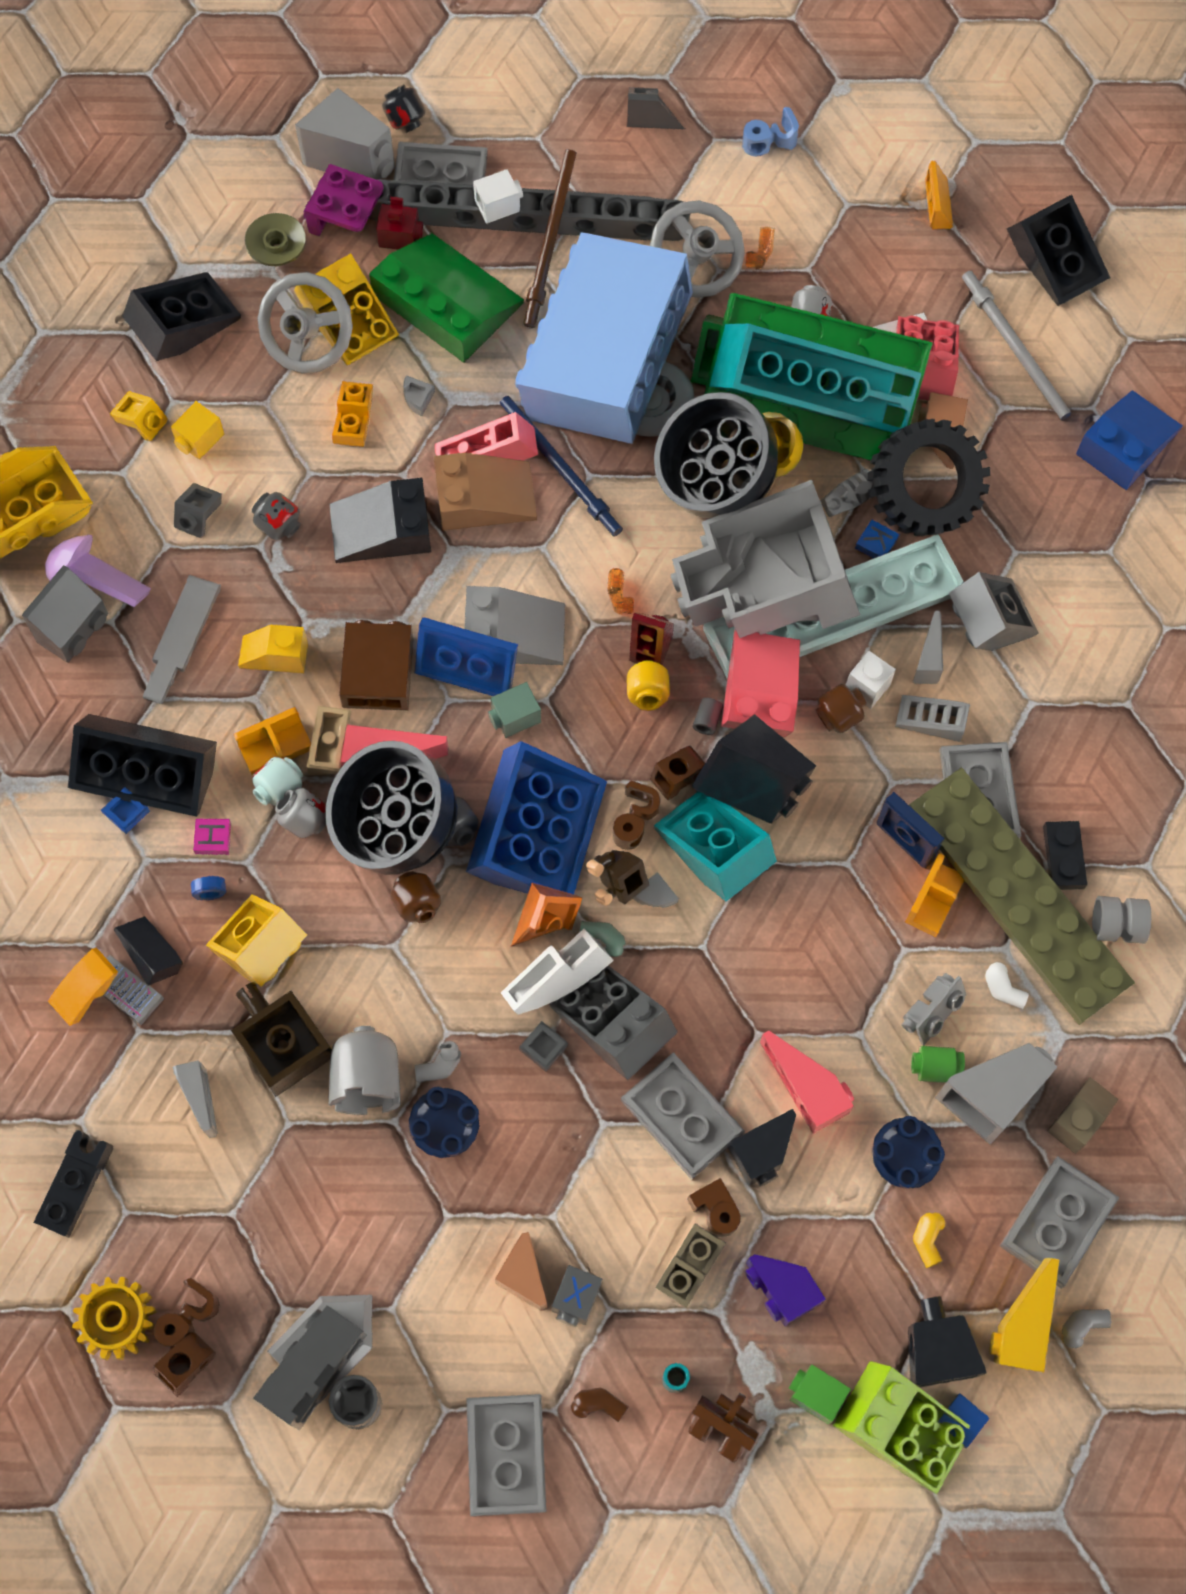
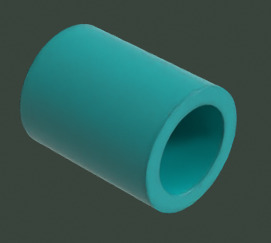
[662,1363,690,1393]

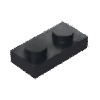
[1043,821,1087,890]

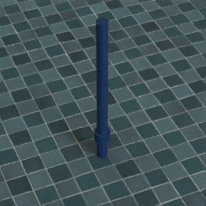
[500,396,623,537]

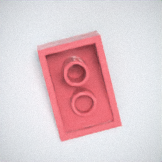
[721,630,800,737]

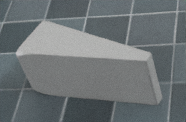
[913,611,943,684]

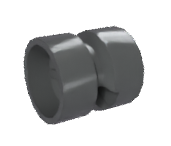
[329,1375,382,1430]

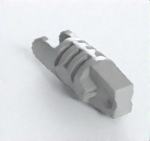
[820,468,874,517]

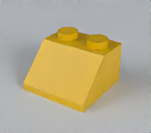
[206,894,307,987]

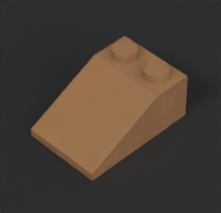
[434,452,537,531]

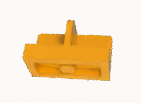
[234,707,311,776]
[905,853,964,937]

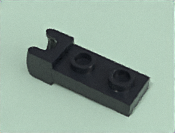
[33,1130,113,1238]

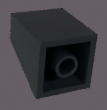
[692,714,816,824]

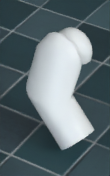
[986,962,1029,1009]

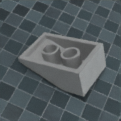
[464,586,565,665]

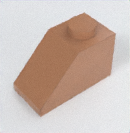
[918,392,968,469]

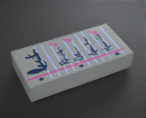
[103,955,164,1025]

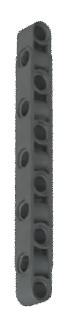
[369,179,690,241]

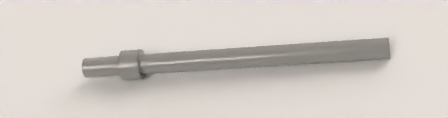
[962,270,1071,420]

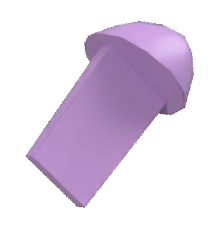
[45,535,151,607]

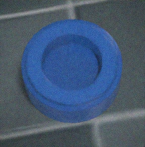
[191,876,226,900]

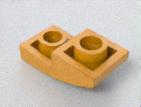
[332,381,373,447]
[48,947,118,1026]

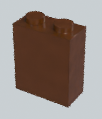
[339,620,414,711]

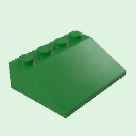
[369,233,524,363]

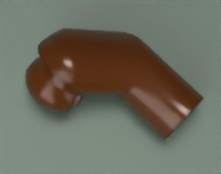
[571,1388,629,1422]

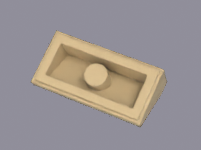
[307,706,351,775]

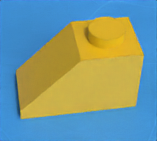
[238,624,308,674]

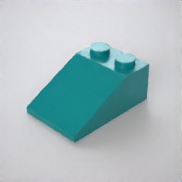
[654,792,777,901]

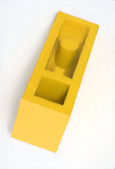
[989,1258,1059,1373]

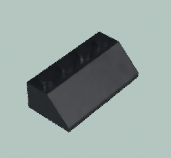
[68,714,217,817]

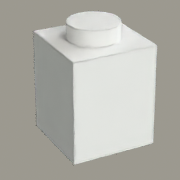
[473,169,523,224]
[846,651,896,709]

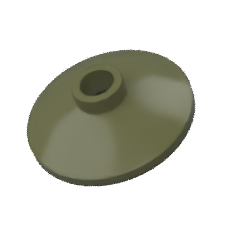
[245,213,306,266]

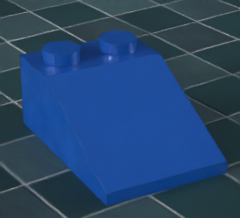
[1076,390,1183,491]

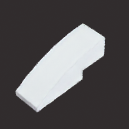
[501,929,614,1015]

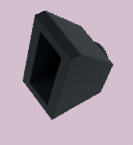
[728,1109,796,1187]

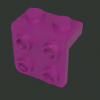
[303,164,383,236]

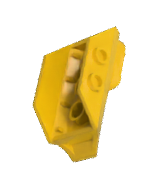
[0,446,93,559]

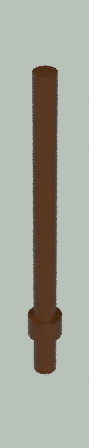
[523,149,577,328]

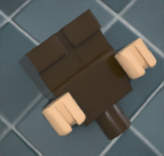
[586,850,650,906]

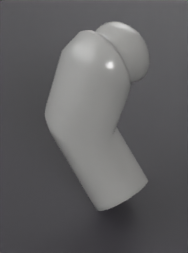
[415,1041,461,1082]

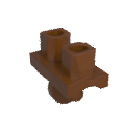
[688,1393,759,1463]

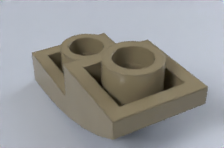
[655,1223,726,1308]

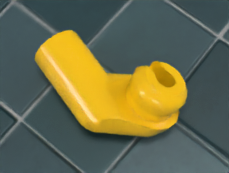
[913,1212,945,1268]

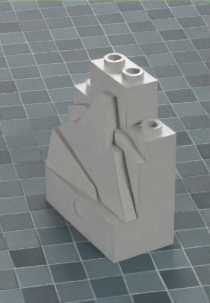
[671,480,860,638]

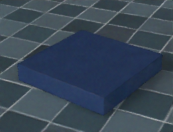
[877,792,945,869]

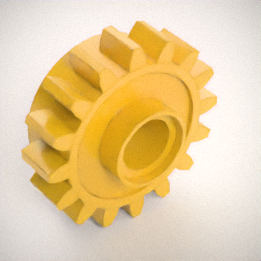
[72,1276,157,1361]

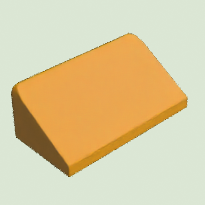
[925,161,953,229]

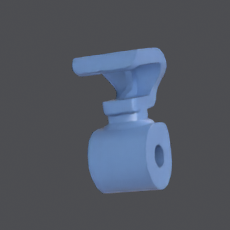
[742,107,799,156]

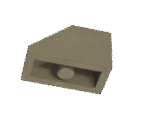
[1047,1077,1119,1154]

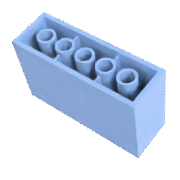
[515,232,693,444]

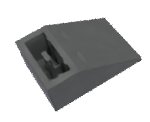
[549,965,678,1080]

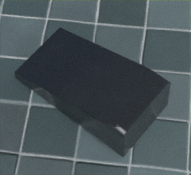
[114,916,183,986]

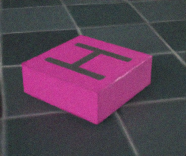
[193,819,231,855]

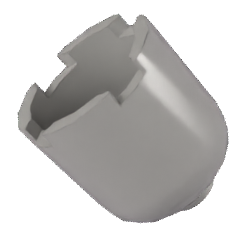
[329,1026,401,1115]

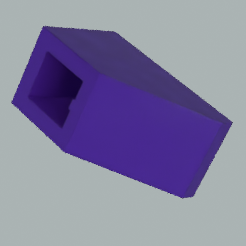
[745,1254,826,1327]

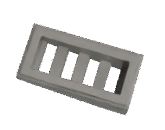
[895,695,970,742]
[173,1060,218,1138]

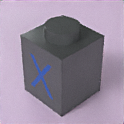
[552,1265,603,1327]

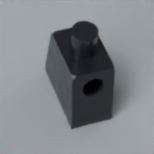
[908,1296,986,1388]

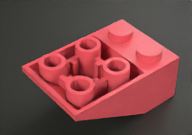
[896,316,959,401]

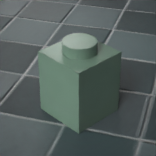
[488,682,541,738]

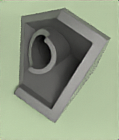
[627,87,686,130]

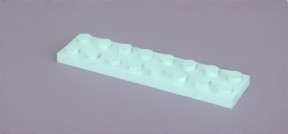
[703,534,964,678]

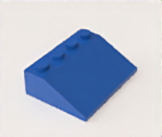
[466,741,607,894]

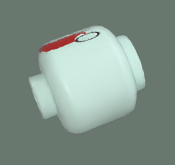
[252,757,303,806]

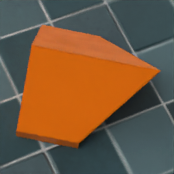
[511,883,582,946]

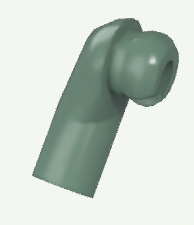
[580,921,626,957]

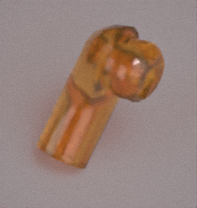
[745,226,775,270]
[607,568,634,615]

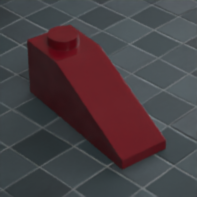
[629,613,674,665]

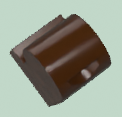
[650,746,705,801]
[687,1178,741,1237]
[153,1332,216,1398]

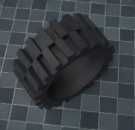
[867,419,991,536]

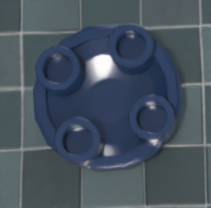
[409,1087,480,1158]
[872,1116,945,1189]

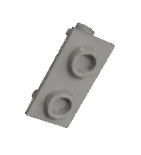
[902,973,966,1045]

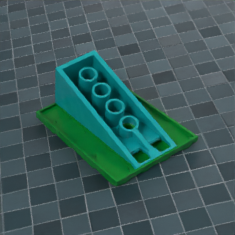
[704,293,933,461]

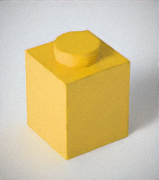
[171,401,225,460]

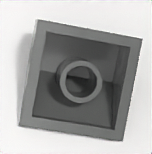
[22,565,109,663]
[949,572,1039,651]

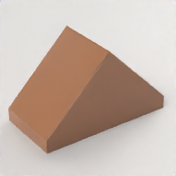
[495,1232,547,1311]

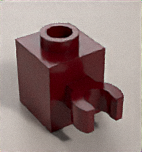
[376,197,423,250]

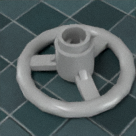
[650,200,745,298]
[257,272,353,374]

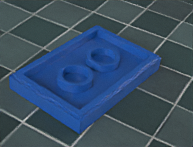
[414,617,518,696]

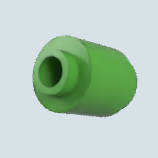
[911,1046,965,1083]

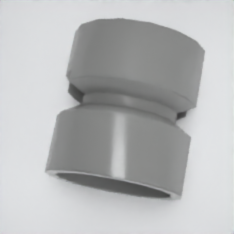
[1092,896,1151,944]

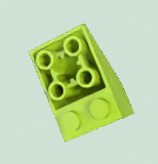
[833,1361,970,1494]

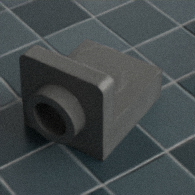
[174,483,222,538]

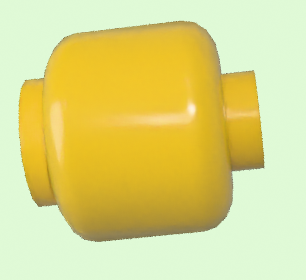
[627,660,670,711]

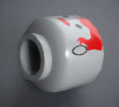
[791,285,833,317]
[275,788,326,838]

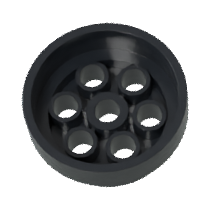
[654,392,778,519]
[326,741,458,875]

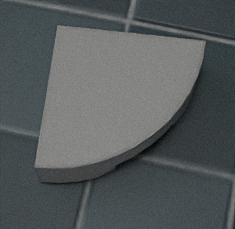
[403,375,435,416]
[633,873,679,908]

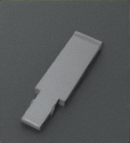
[143,575,221,704]

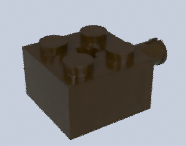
[231,982,332,1097]

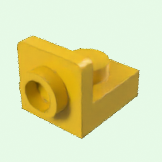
[110,391,168,441]

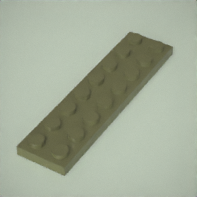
[909,767,1135,1025]

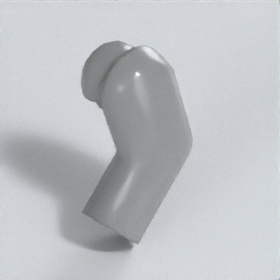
[1062,1309,1111,1348]

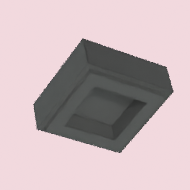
[519,1021,569,1072]

